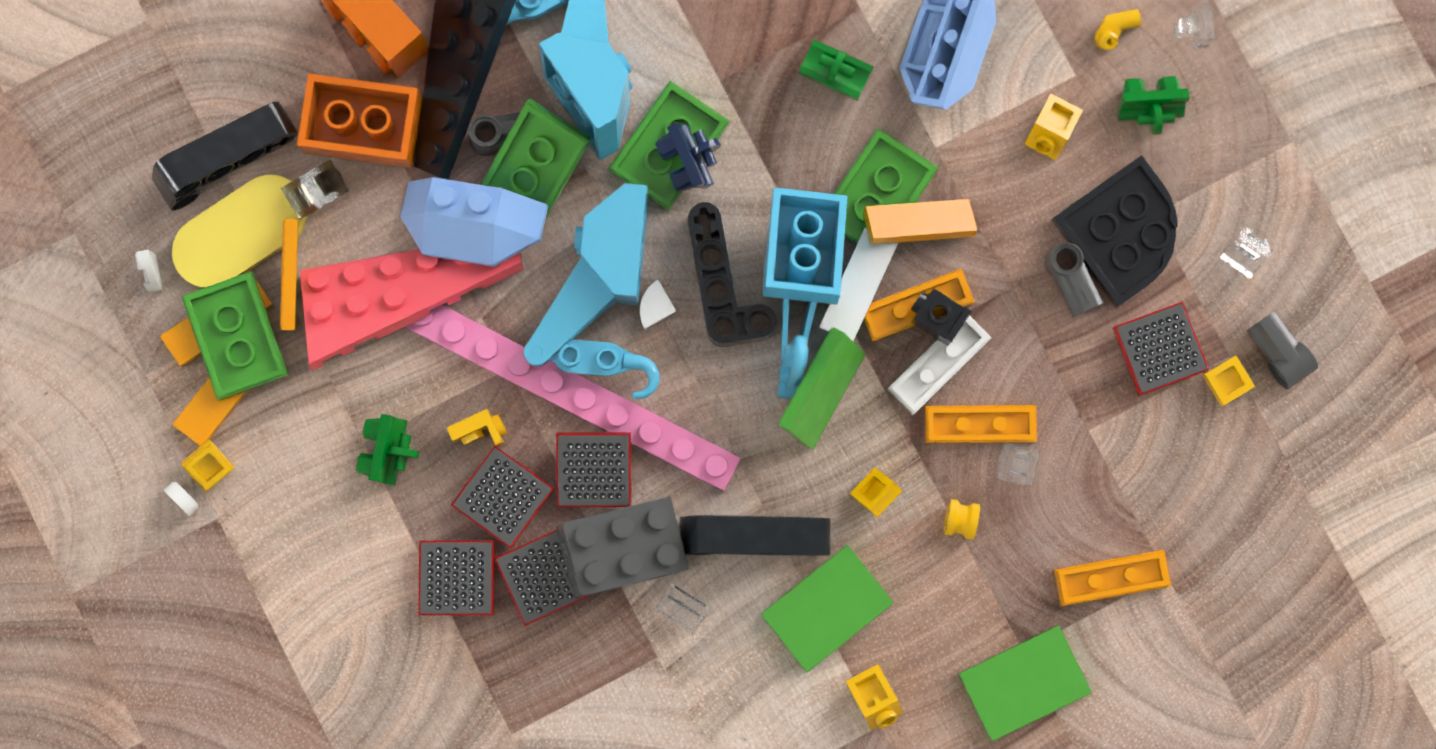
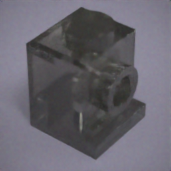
[281,159,349,220]

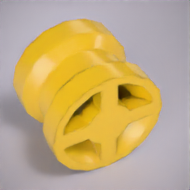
[943,499,980,540]

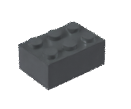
[556,496,689,599]

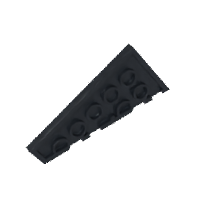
[414,0,516,180]

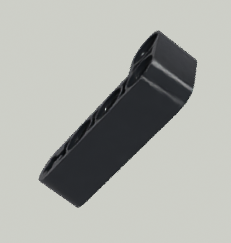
[152,101,298,211]
[688,202,776,347]
[680,515,830,556]

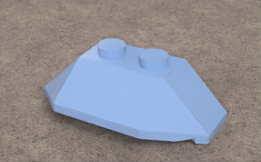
[899,0,996,110]
[400,177,548,267]

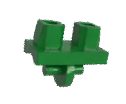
[798,39,874,101]
[1118,76,1190,135]
[355,414,419,486]

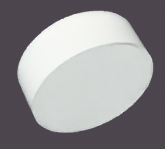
[163,481,199,517]

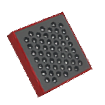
[1112,301,1209,396]
[556,432,632,507]
[451,445,555,549]
[494,529,592,626]
[418,541,495,615]

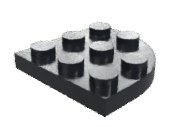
[1052,155,1178,308]

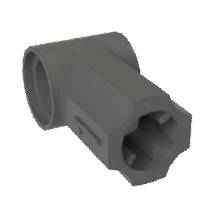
[469,112,520,156]
[1044,242,1103,317]
[1247,311,1318,390]

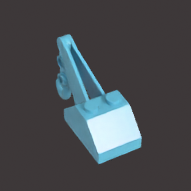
[507,0,632,161]
[524,183,660,399]
[762,187,847,399]

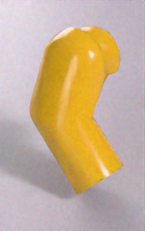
[1095,9,1141,51]

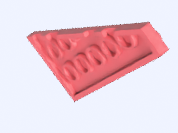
[300,249,523,371]

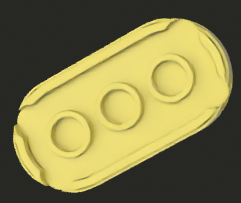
[172,175,308,288]

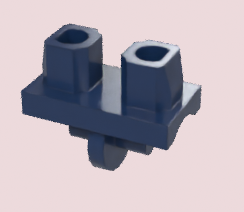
[655,123,721,191]

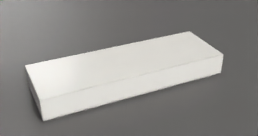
[819,228,898,341]
[887,315,992,415]

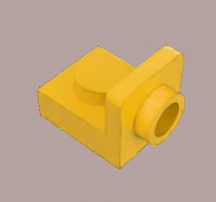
[1025,94,1083,160]
[446,409,507,447]
[845,664,903,730]

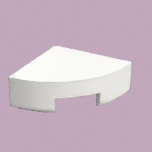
[135,249,163,293]
[640,280,676,330]

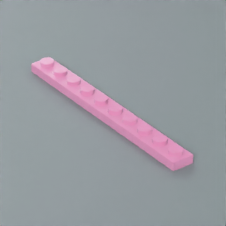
[404,305,741,491]

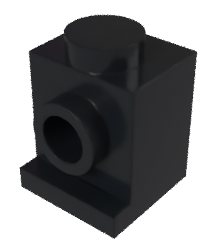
[911,288,972,346]

